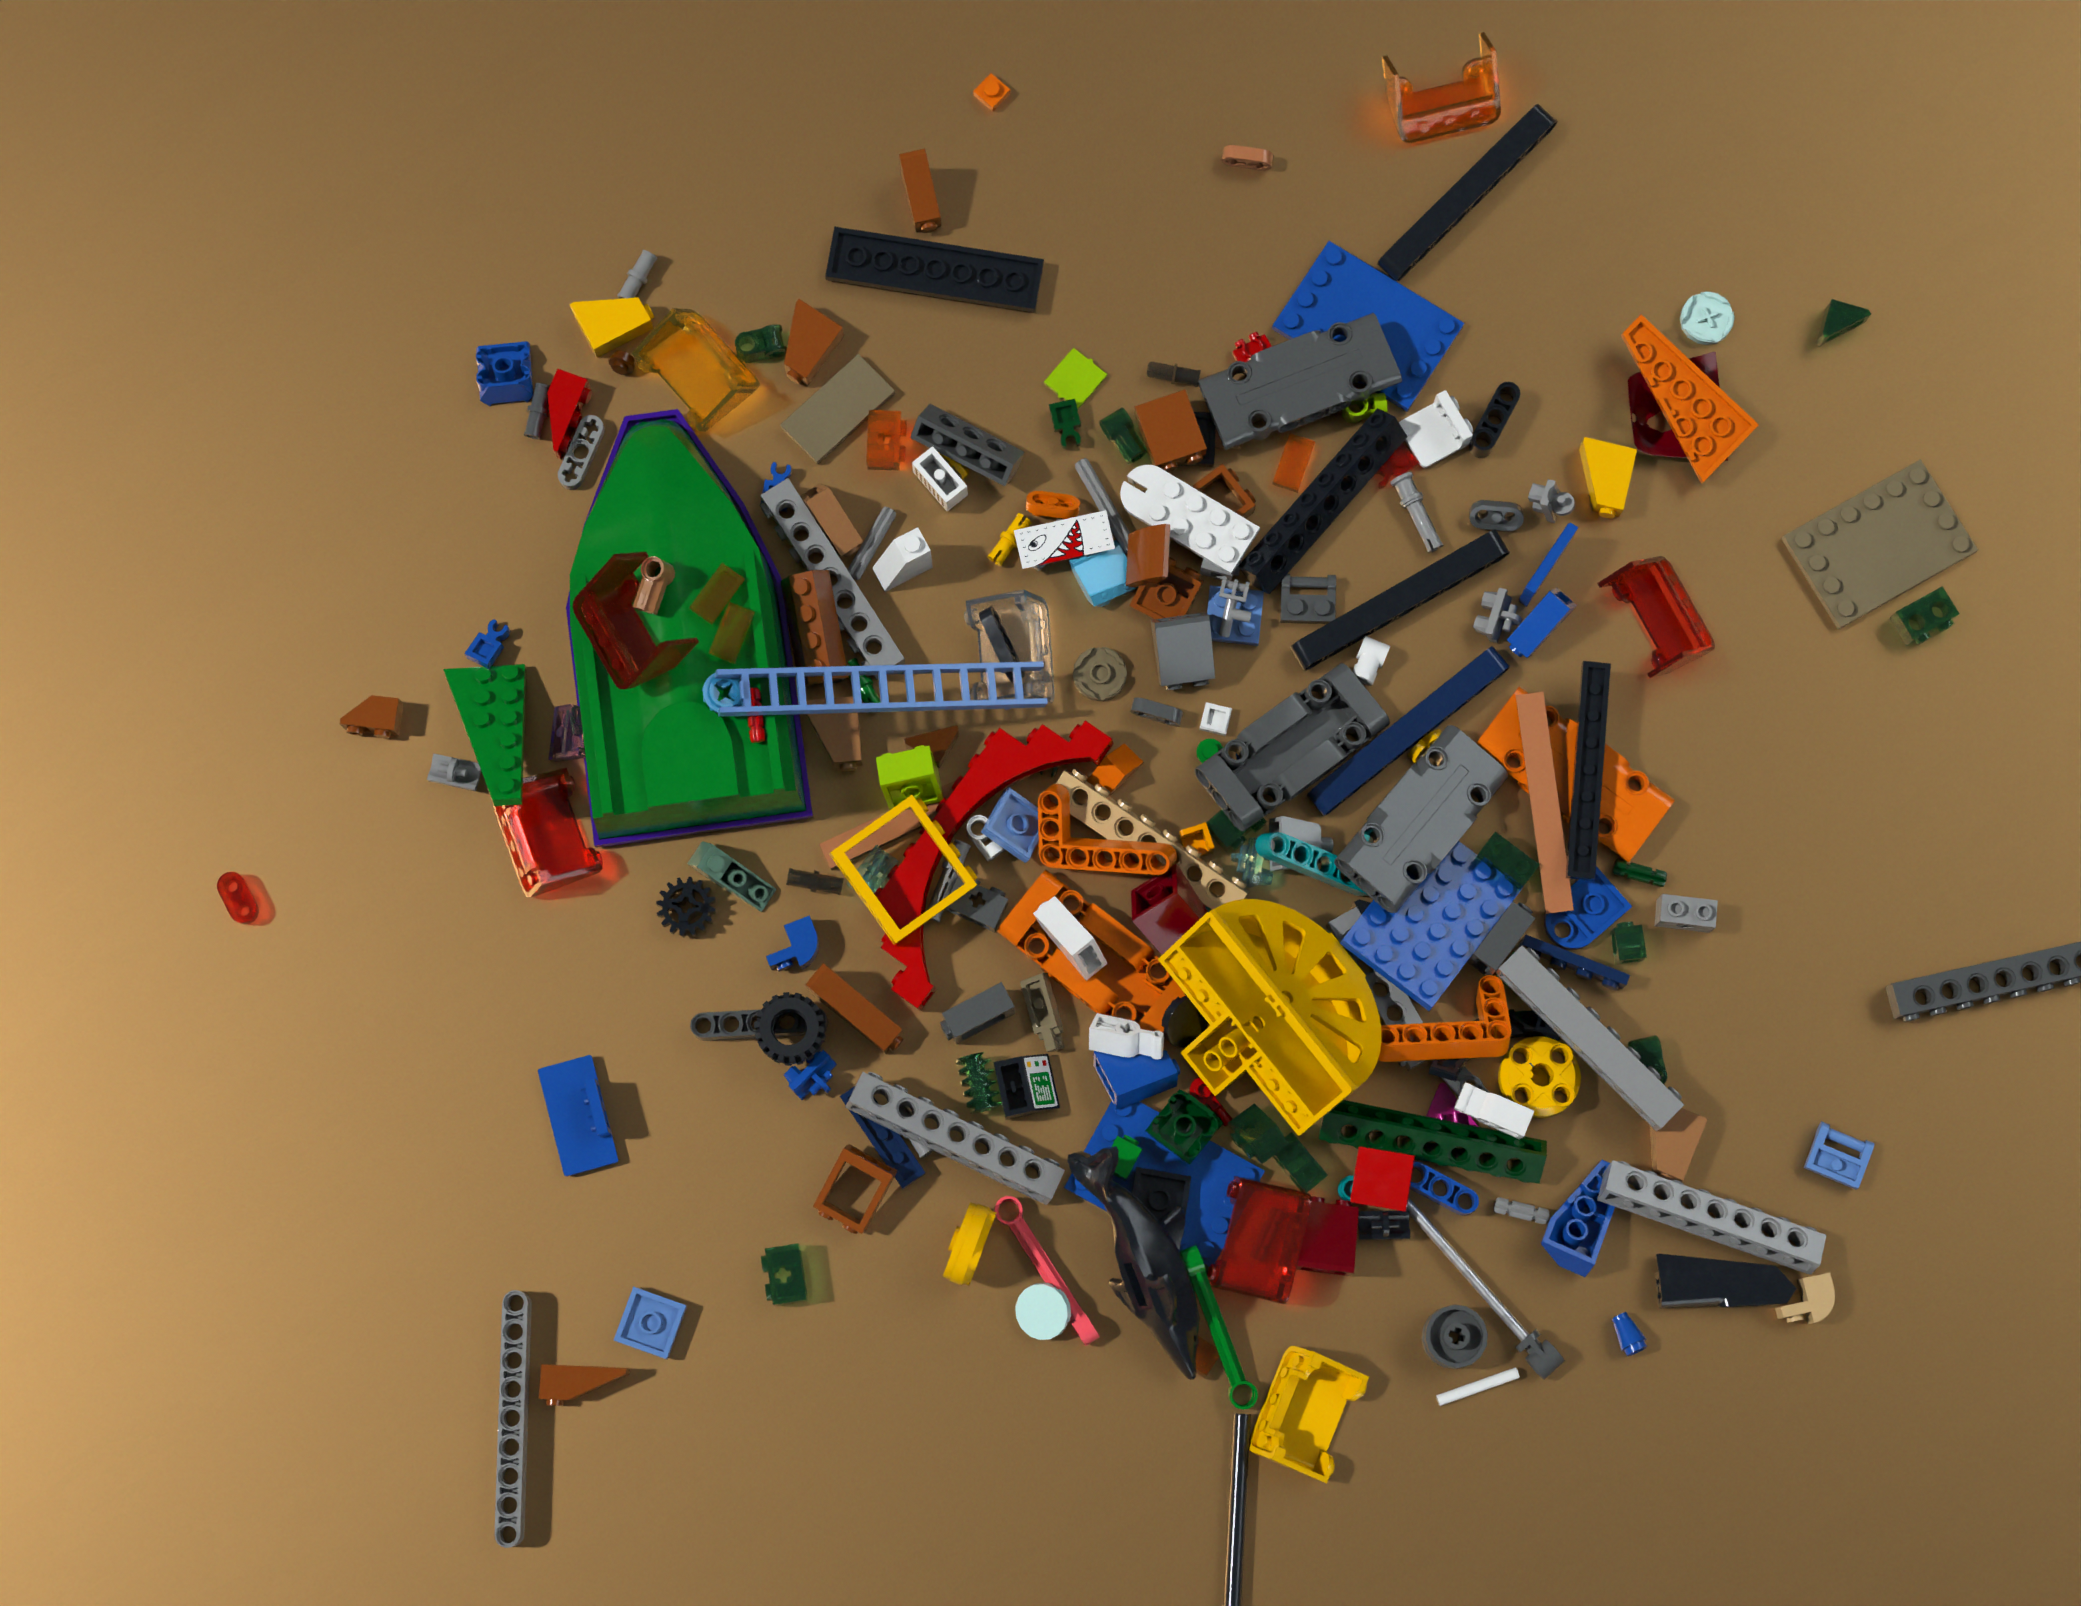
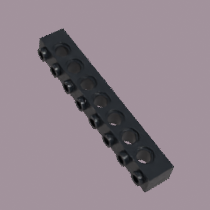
[1239,408,1408,594]

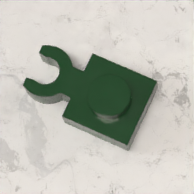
[1049,399,1081,449]

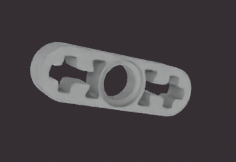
[558,415,605,490]

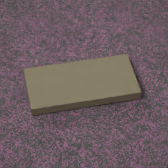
[780,354,895,465]

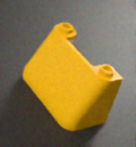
[1249,1346,1369,1484]

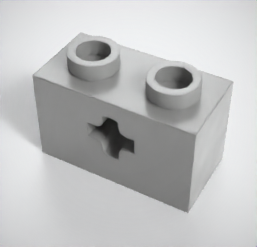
[1654,894,1718,933]

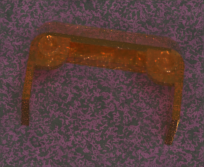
[1382,32,1501,143]

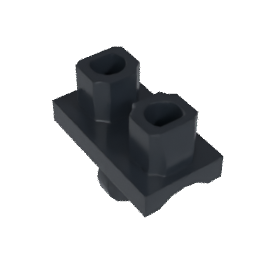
[1358,1210,1410,1240]

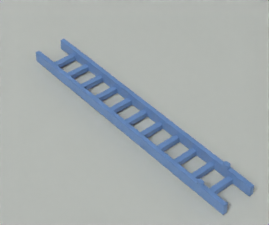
[715,661,1048,717]

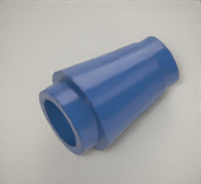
[1612,1312,1647,1357]

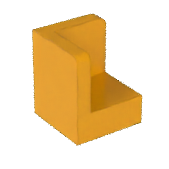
[1179,822,1215,857]

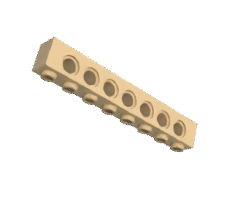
[1049,768,1250,909]

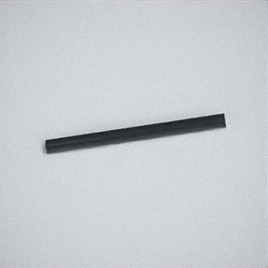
[1224,1413,1251,1606]

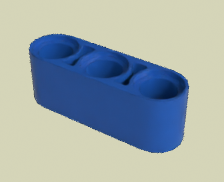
[1410,1162,1479,1216]

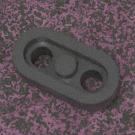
[1469,500,1524,531]

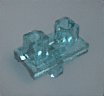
[1230,835,1273,888]
[847,845,899,893]

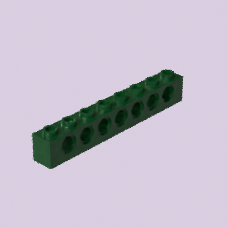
[1318,1100,1547,1184]

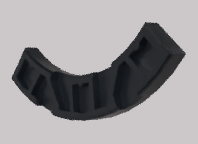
[1429,1009,1560,1082]

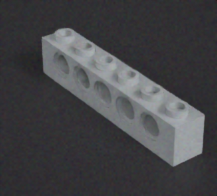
[1326,907,1427,1071]

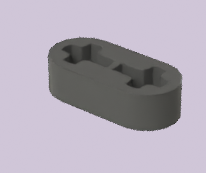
[1130,697,1183,726]

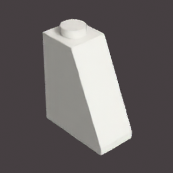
[872,527,933,592]
[1033,896,1108,981]

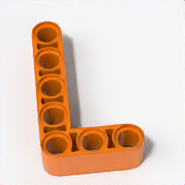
[1038,783,1177,875]
[1378,975,1512,1062]

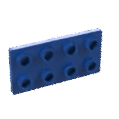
[538,1055,619,1177]

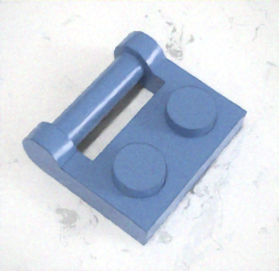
[1804,1121,1874,1189]

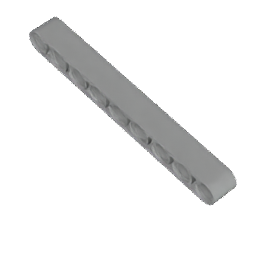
[494,1290,532,1548]

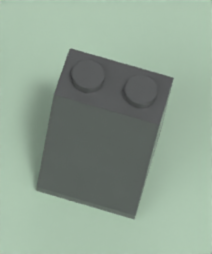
[1150,612,1215,690]

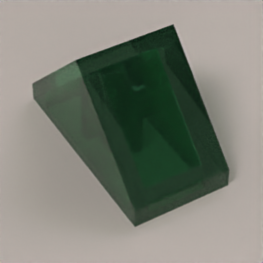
[1817,299,1871,346]

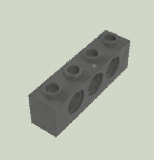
[910,404,1025,486]

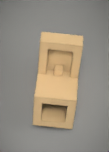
[1775,1273,1835,1324]

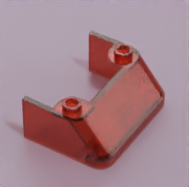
[573,552,699,689]
[1597,556,1715,678]

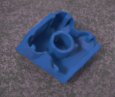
[476,341,533,406]

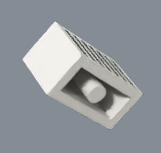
[912,446,968,512]

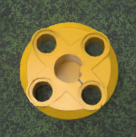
[1498,1036,1581,1118]
[943,1202,996,1286]

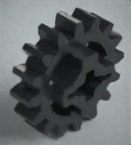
[656,877,717,938]

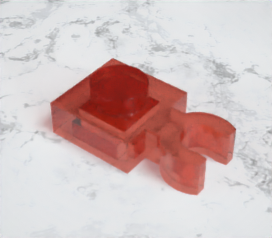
[1373,443,1419,489]

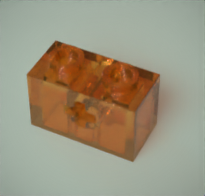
[866,410,907,471]

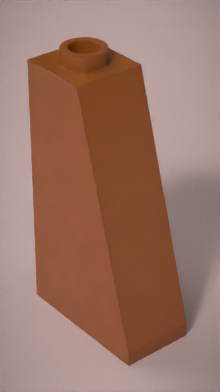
[805,963,904,1054]

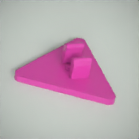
[1426,1083,1478,1127]

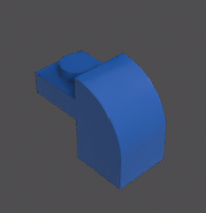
[766,915,819,972]

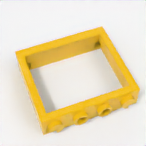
[830,795,977,945]

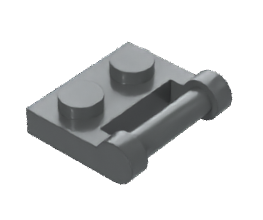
[1280,574,1336,624]

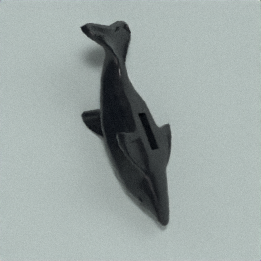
[1067,1147,1200,1380]

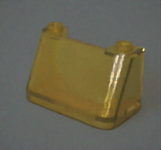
[631,308,760,432]

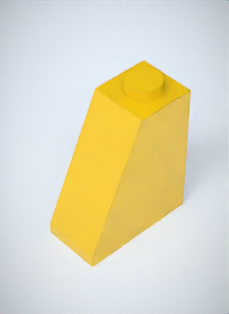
[569,297,655,358]
[1579,437,1637,519]

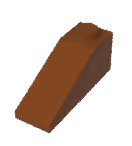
[539,1364,630,1406]

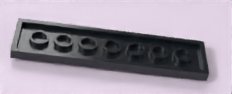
[825,226,1044,313]

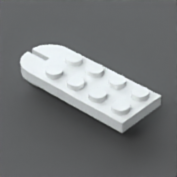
[1120,465,1260,575]

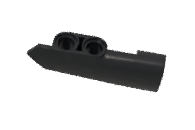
[1655,1254,1797,1309]

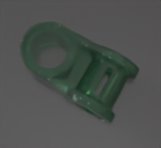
[735,324,787,363]
[1628,1035,1667,1084]

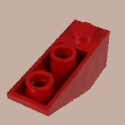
[547,368,592,459]

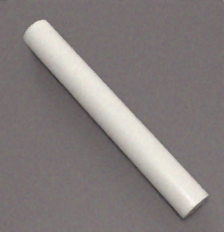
[1436,1367,1520,1406]

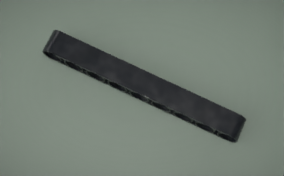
[1377,104,1558,282]
[1290,529,1510,671]

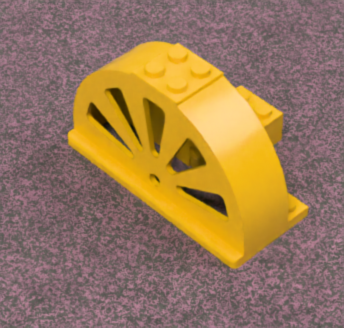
[1158,899,1382,1136]

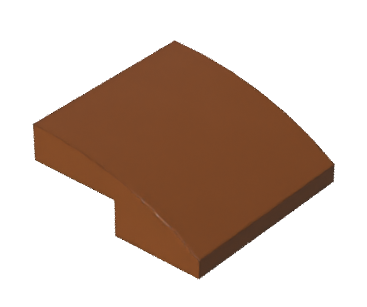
[1126,524,1170,588]

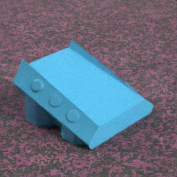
[1069,540,1139,607]

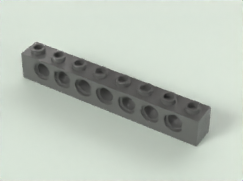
[1885,942,2081,1022]

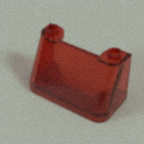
[493,768,603,898]
[1207,1176,1311,1305]

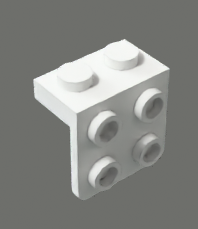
[1399,390,1473,468]

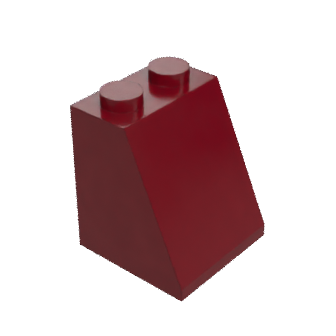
[1131,863,1208,955]
[1293,1196,1359,1276]

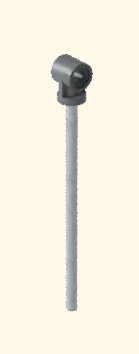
[1407,1198,1565,1380]

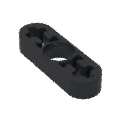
[979,606,1025,683]

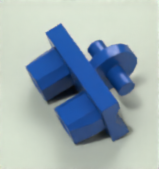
[784,1050,837,1100]

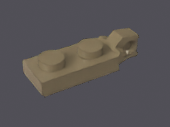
[1020,973,1064,1052]

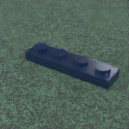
[1518,935,1630,991]
[840,1086,926,1189]

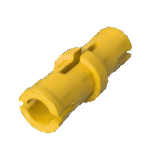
[987,513,1032,566]

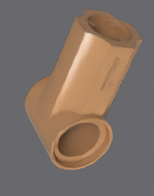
[633,556,675,615]

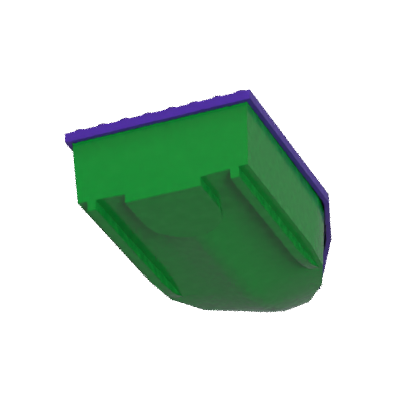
[566,409,813,848]

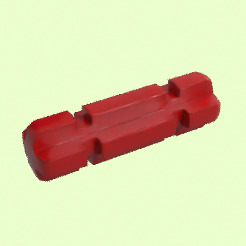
[747,688,765,743]

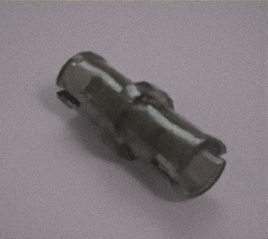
[786,868,844,895]

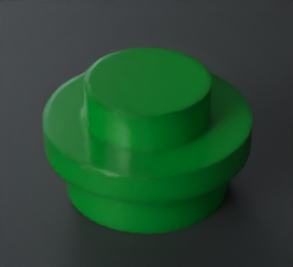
[1196,738,1223,763]

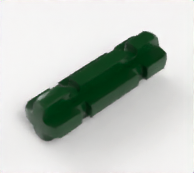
[1612,859,1667,887]

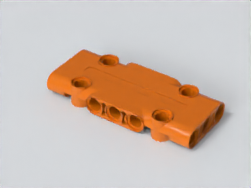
[1476,686,1675,862]
[997,870,1186,1033]

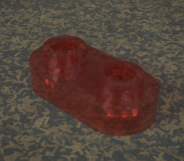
[217,872,259,925]

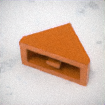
[1086,743,1144,796]

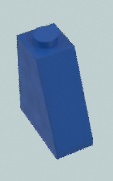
[1507,588,1577,658]
[1093,1050,1180,1110]

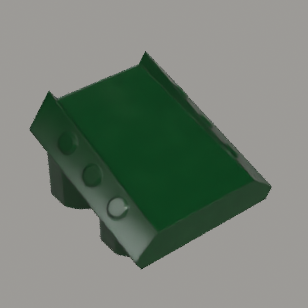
[1145,1089,1224,1165]

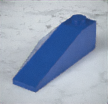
[1541,1160,1615,1277]

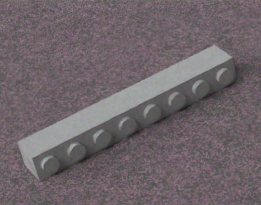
[1495,946,1684,1131]

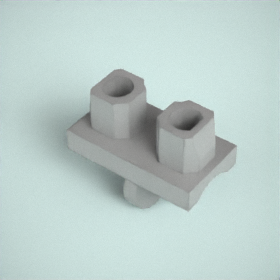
[1528,479,1575,523]
[1473,588,1522,643]
[427,754,481,792]

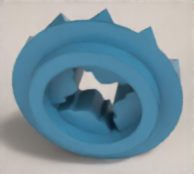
[702,673,743,712]

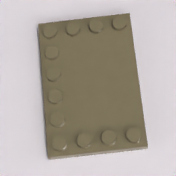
[1781,459,1978,630]

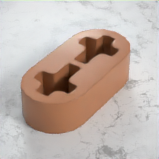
[1222,145,1273,171]

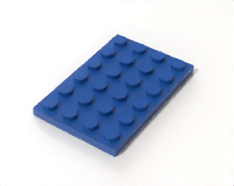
[1340,841,1522,1011]

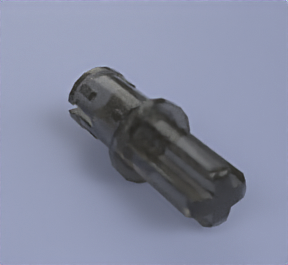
[1147,361,1201,387]

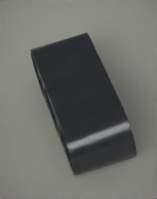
[1469,382,1520,458]

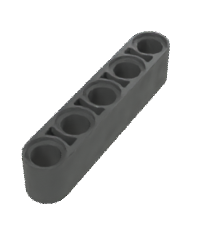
[690,1008,828,1041]

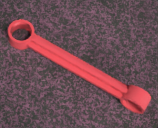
[995,1196,1100,1346]

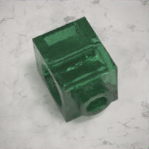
[1610,921,1647,965]

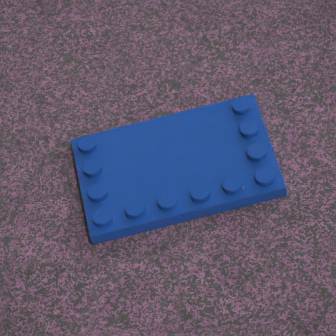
[1272,241,1464,412]
[1064,1101,1265,1268]

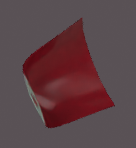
[1627,351,1728,461]

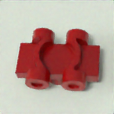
[1232,331,1272,362]

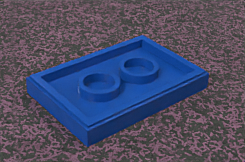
[1519,522,1578,607]

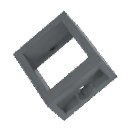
[1467,902,1535,976]
[940,982,1015,1044]

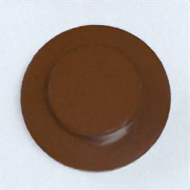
[608,351,635,375]

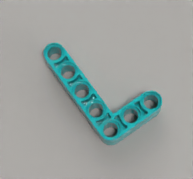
[1255,832,1373,896]

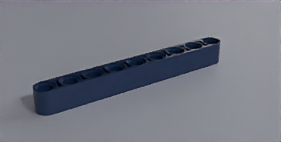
[1307,646,1510,816]

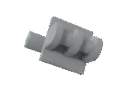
[1219,577,1252,638]

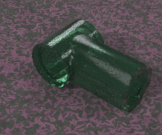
[1099,407,1148,464]

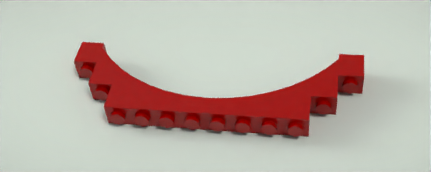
[874,720,1114,1011]

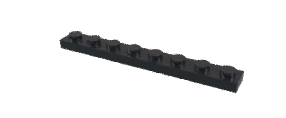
[1566,661,1611,881]

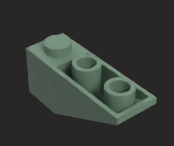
[687,841,776,912]

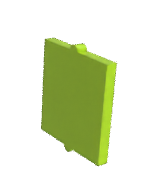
[1044,348,1107,409]

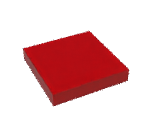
[1350,1146,1415,1212]

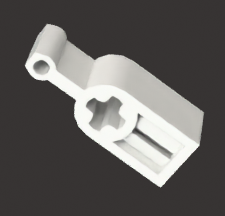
[1089,1013,1164,1059]
[1454,1082,1534,1139]

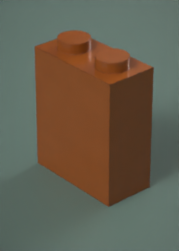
[1134,389,1207,472]

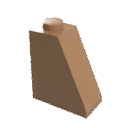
[800,483,863,557]
[806,696,863,771]
[1650,1108,1708,1182]

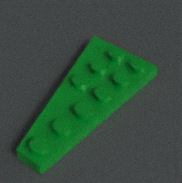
[443,664,526,806]

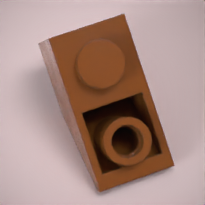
[340,695,404,739]

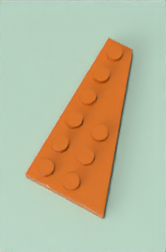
[1621,314,1759,484]

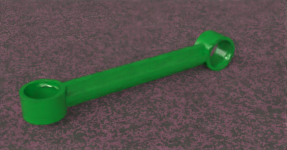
[1180,1245,1258,1410]

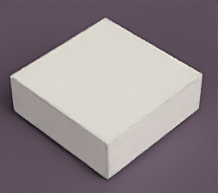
[1199,702,1232,736]

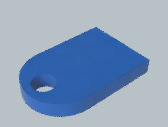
[1544,866,1632,950]

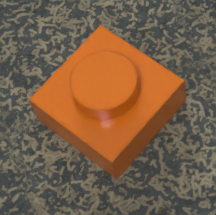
[973,73,1010,112]

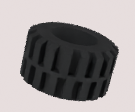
[754,992,827,1066]

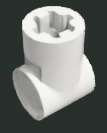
[1352,636,1390,685]
[967,815,1005,862]

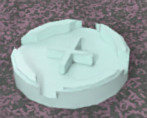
[1680,291,1735,345]
[1015,1283,1071,1340]

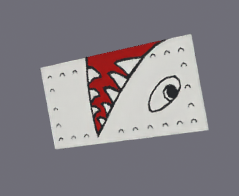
[1014,510,1115,569]

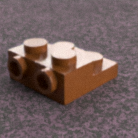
[1129,557,1204,619]

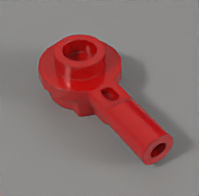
[1189,1077,1233,1127]

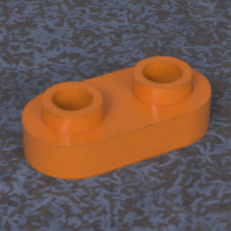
[1026,491,1080,520]

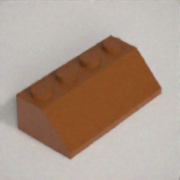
[780,570,849,687]

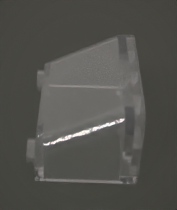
[964,589,1055,704]

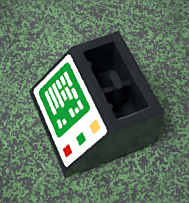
[994,1054,1060,1120]

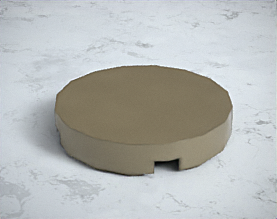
[1073,647,1127,701]

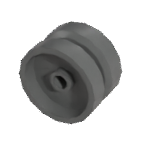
[1421,1305,1488,1369]

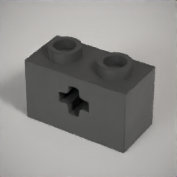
[945,876,1009,933]

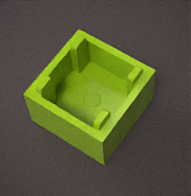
[876,745,944,810]

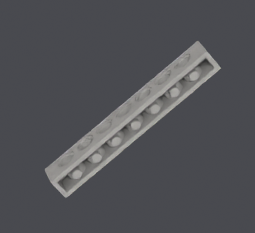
[760,478,905,680]
[845,1072,1065,1205]
[1598,1160,1826,1275]

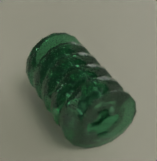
[955,1052,1002,1114]

